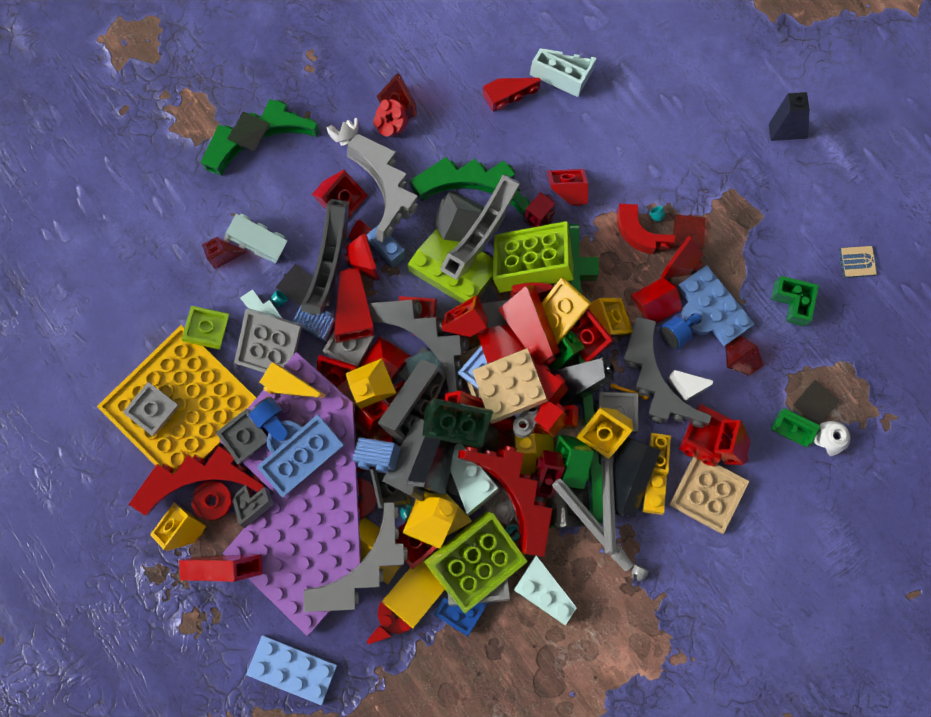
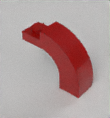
[617,203,675,254]

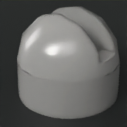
[631,564,649,581]

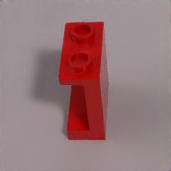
[679,404,732,467]

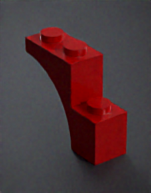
[533,362,569,437]

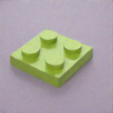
[182,306,229,349]

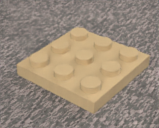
[472,348,548,424]
[668,457,749,534]

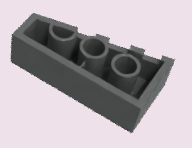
[378,359,447,444]

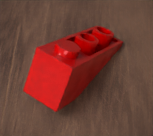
[483,78,541,112]

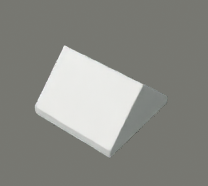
[666,370,713,402]

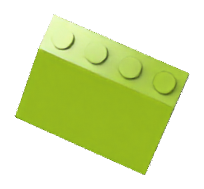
[493,221,574,293]
[408,229,494,303]
[424,511,528,613]

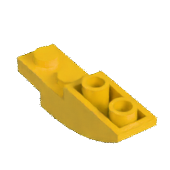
[643,433,671,515]

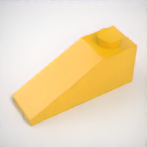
[259,362,326,399]

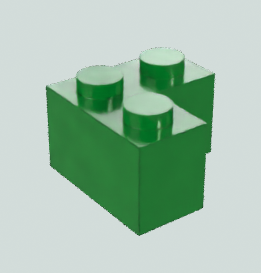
[771,276,819,327]
[555,435,594,489]

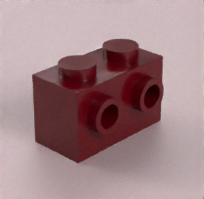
[524,192,555,228]
[531,450,565,499]

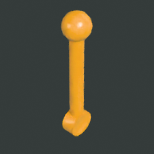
[610,383,649,400]

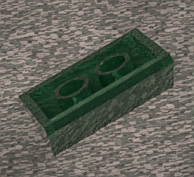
[422,398,493,448]

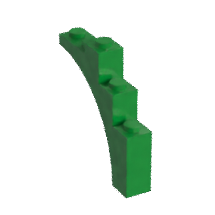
[200,99,319,176]
[410,157,530,217]

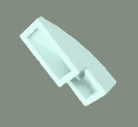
[240,289,282,318]

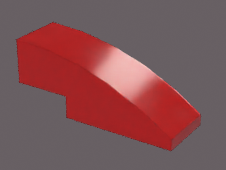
[357,380,405,431]

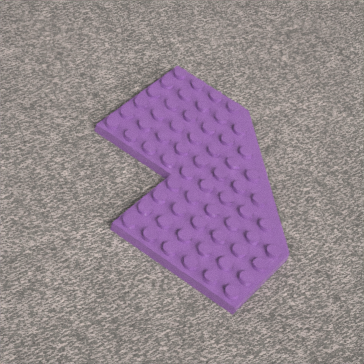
[220,352,362,636]

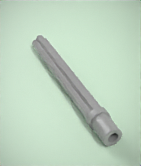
[600,454,617,555]
[552,478,633,571]

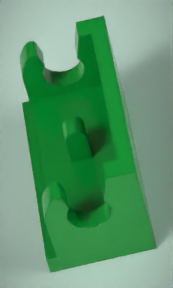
[548,331,585,371]
[770,408,820,447]

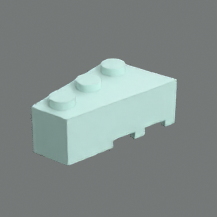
[530,48,596,97]
[224,214,287,263]
[450,442,499,516]
[514,556,576,625]

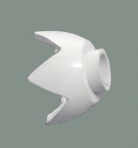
[326,118,358,146]
[814,421,851,456]

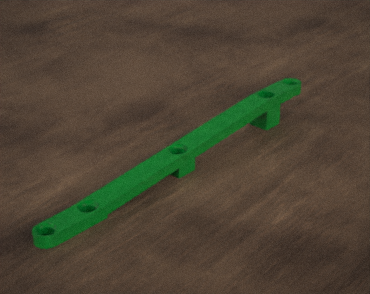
[568,224,603,526]

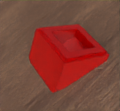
[348,219,373,241]
[366,626,393,644]

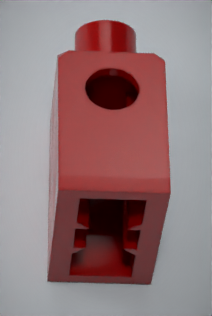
[714,420,751,465]

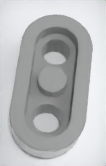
[513,405,541,438]

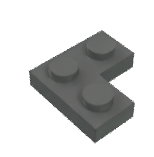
[232,485,274,528]

